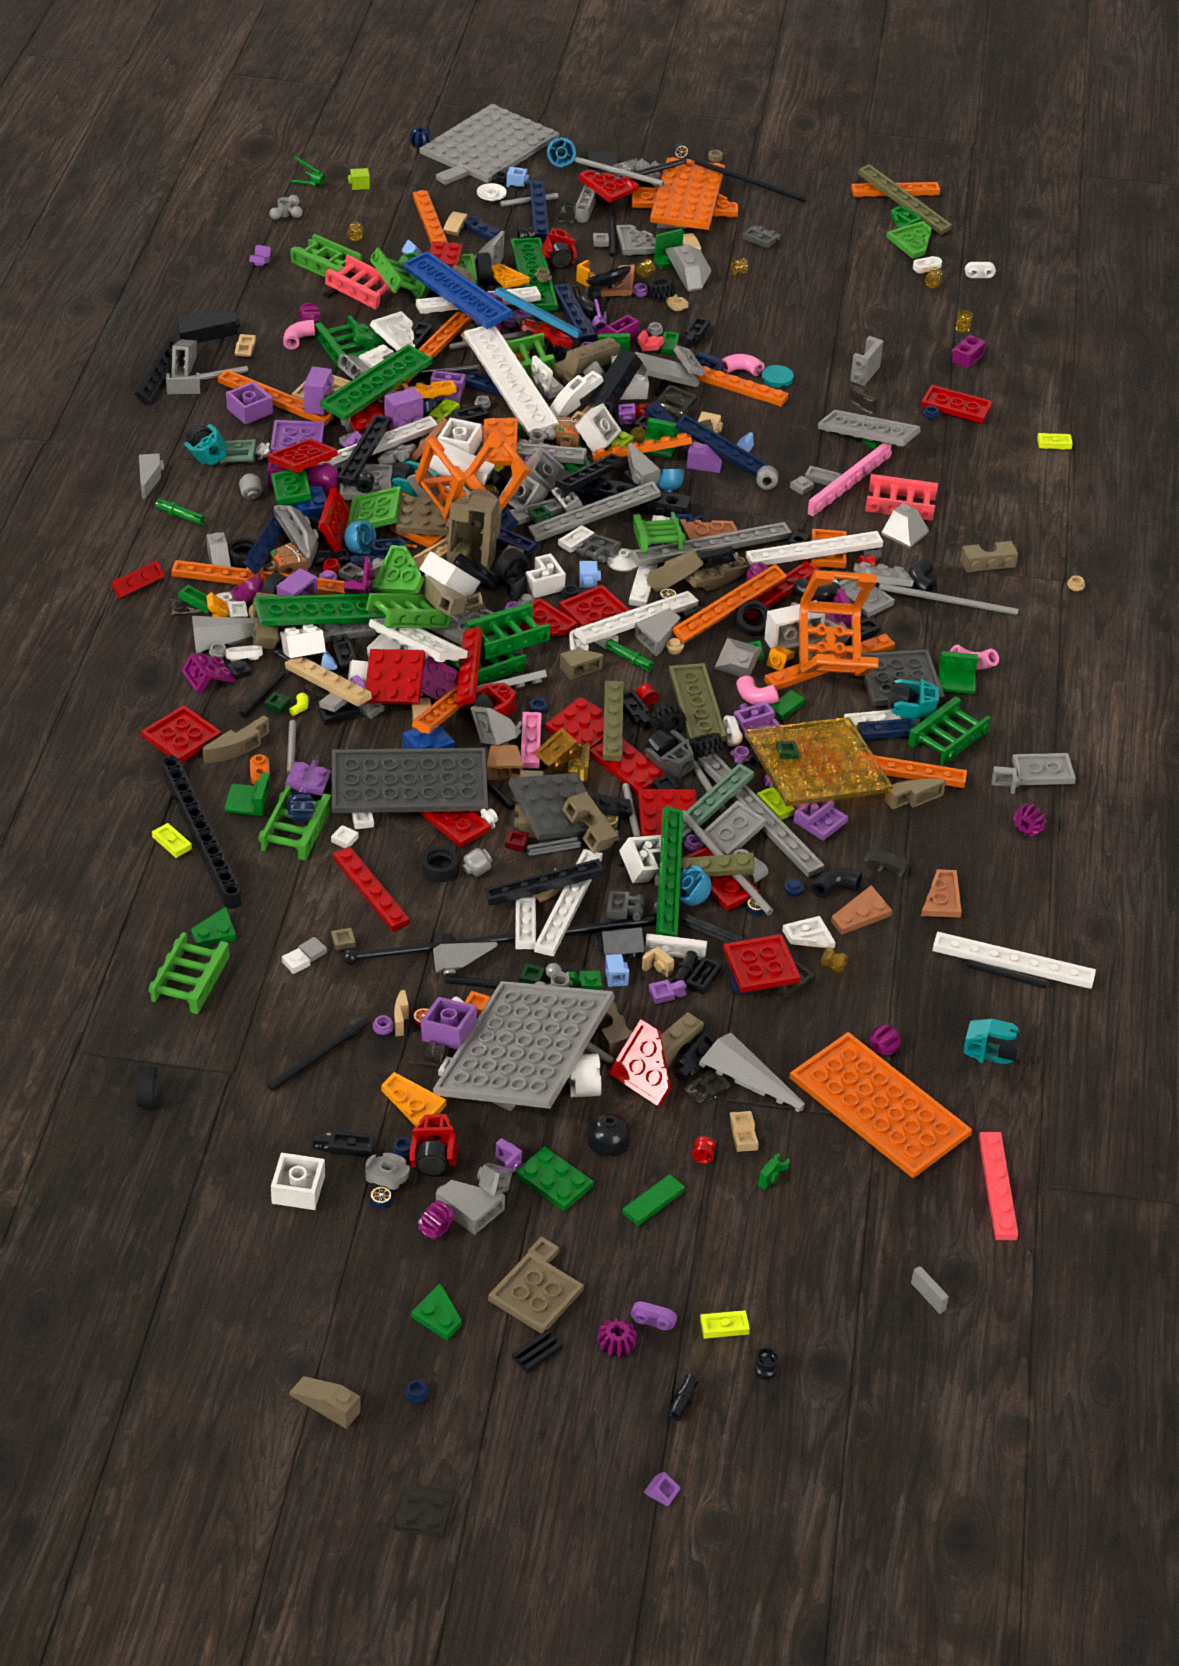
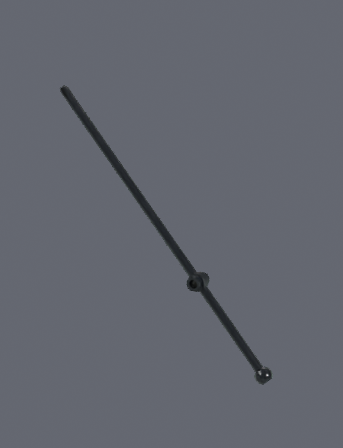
[344,917,657,965]

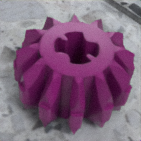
[1013,803,1047,837]
[418,1200,455,1240]
[597,1317,637,1358]

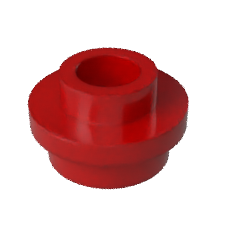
[323,558,340,573]

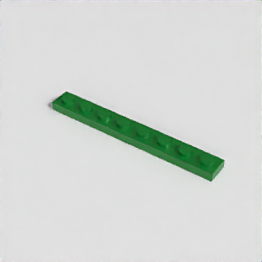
[656,806,684,937]

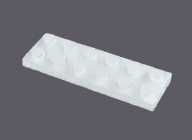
[369,618,468,662]

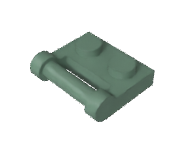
[220,439,257,465]

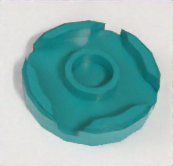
[761,365,794,388]

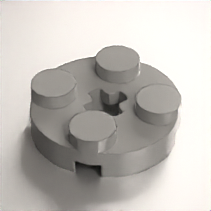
[365,1153,410,1190]

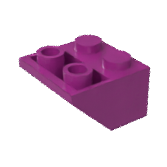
[595,315,639,341]

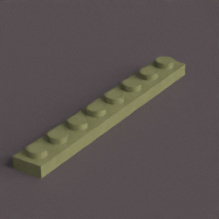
[858,164,952,235]

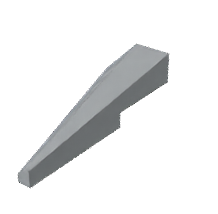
[192,616,284,654]
[699,1033,805,1112]

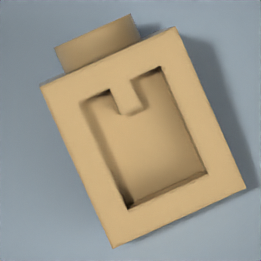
[642,946,674,977]

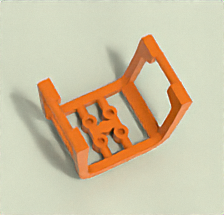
[415,429,530,522]
[799,570,878,677]

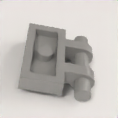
[378,444,416,465]

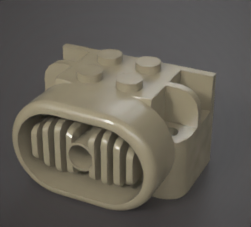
[445,489,502,570]

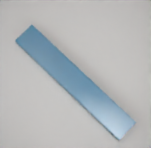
[494,287,583,338]

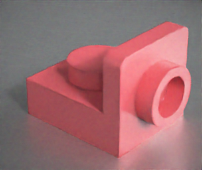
[637,330,665,351]

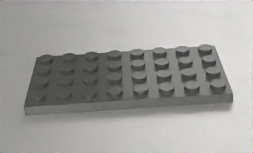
[332,748,488,813]

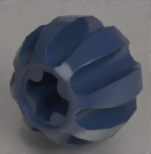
[410,127,431,148]
[287,792,314,821]

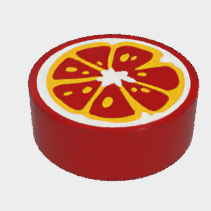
[413,1008,429,1028]

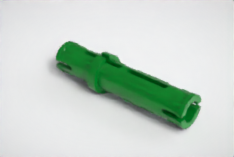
[155,498,205,526]
[605,639,654,672]

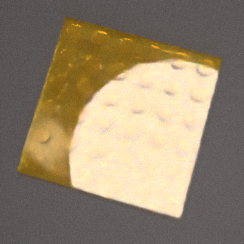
[745,717,893,806]

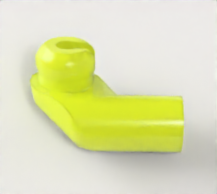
[289,693,309,716]

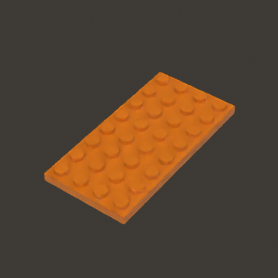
[650,157,725,230]
[789,1032,972,1178]

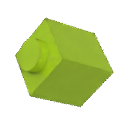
[348,168,370,190]

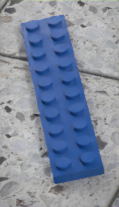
[402,251,513,329]

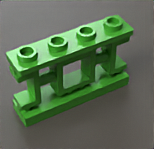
[291,234,362,277]

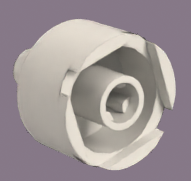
[568,1054,601,1097]

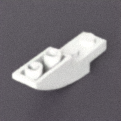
[550,371,604,419]

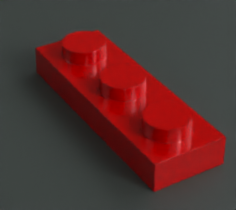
[111,560,165,598]

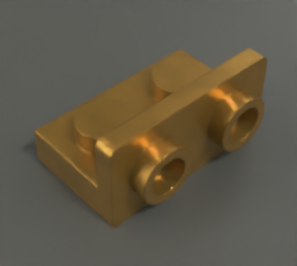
[534,728,580,774]

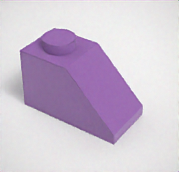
[687,442,722,473]

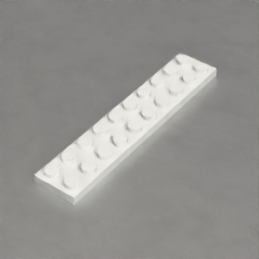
[464,325,559,437]

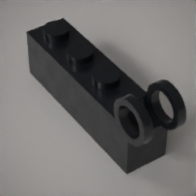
[587,349,643,422]

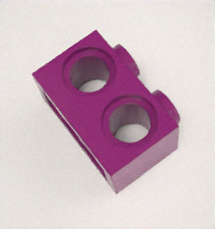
[951,335,986,369]

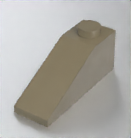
[289,1376,360,1429]

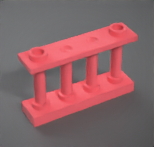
[325,255,398,310]
[865,474,938,521]

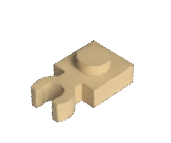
[666,294,688,311]

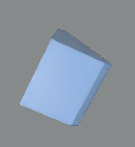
[402,240,423,255]
[736,432,754,452]
[321,651,337,670]

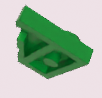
[411,1284,462,1340]

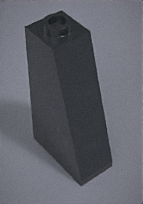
[178,312,240,343]

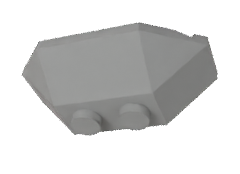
[665,245,711,292]
[274,505,319,568]

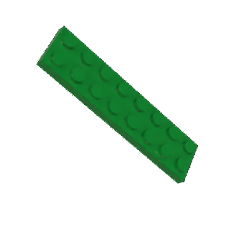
[510,237,558,311]
[320,344,433,421]
[253,593,386,626]

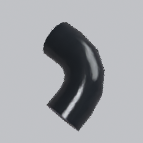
[578,285,601,319]
[908,558,935,592]
[792,578,841,602]
[811,868,863,898]

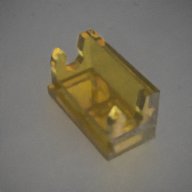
[567,743,590,782]

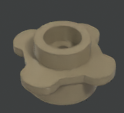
[534,268,552,282]

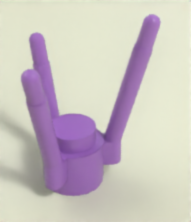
[587,299,608,331]

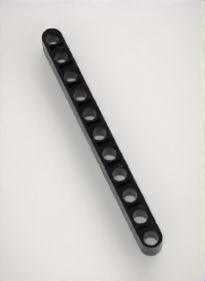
[162,755,241,909]

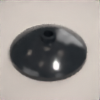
[586,265,631,289]

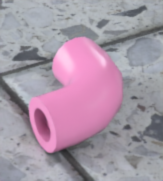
[283,320,315,350]
[721,354,765,376]
[950,645,999,670]
[736,676,780,705]

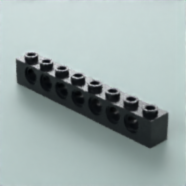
[555,469,692,519]

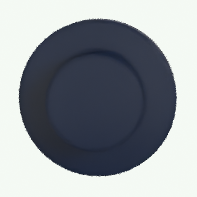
[923,406,939,420]
[784,879,804,897]
[392,1137,411,1158]
[405,1380,428,1403]

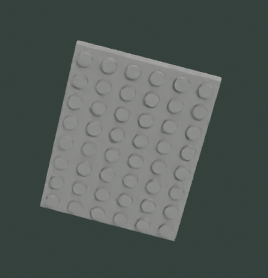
[420,104,559,183]
[433,981,615,1109]

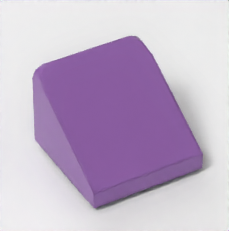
[644,1472,681,1506]

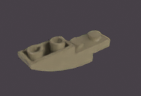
[684,557,751,591]
[203,715,270,764]

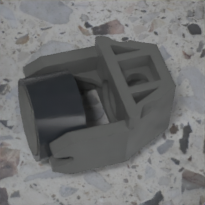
[644,729,695,778]

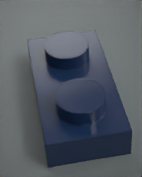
[644,401,677,423]

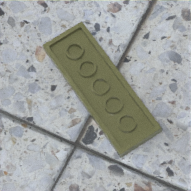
[669,663,727,741]

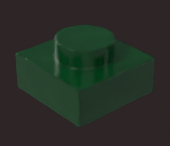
[527,504,551,523]
[265,692,290,714]
[776,741,799,760]
[519,963,545,984]

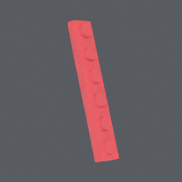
[979,1132,1018,1240]

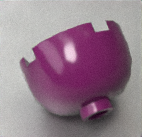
[306,462,339,494]
[229,573,264,605]

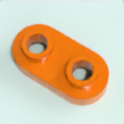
[250,754,270,785]

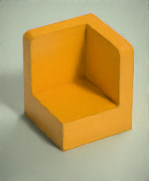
[576,260,595,287]

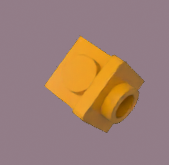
[206,592,229,617]
[766,646,795,670]

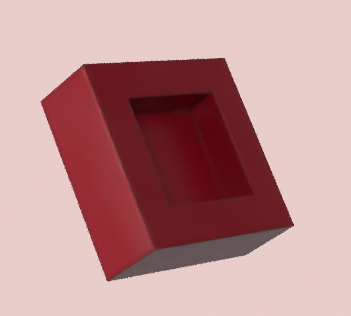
[505,829,529,852]

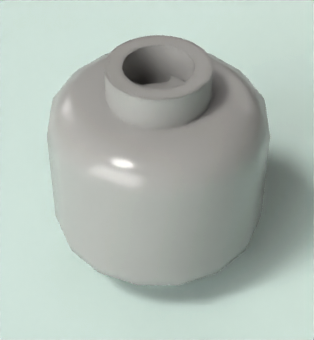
[756,465,778,490]
[239,474,263,500]
[462,848,492,877]

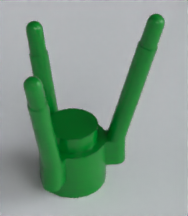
[291,156,326,187]

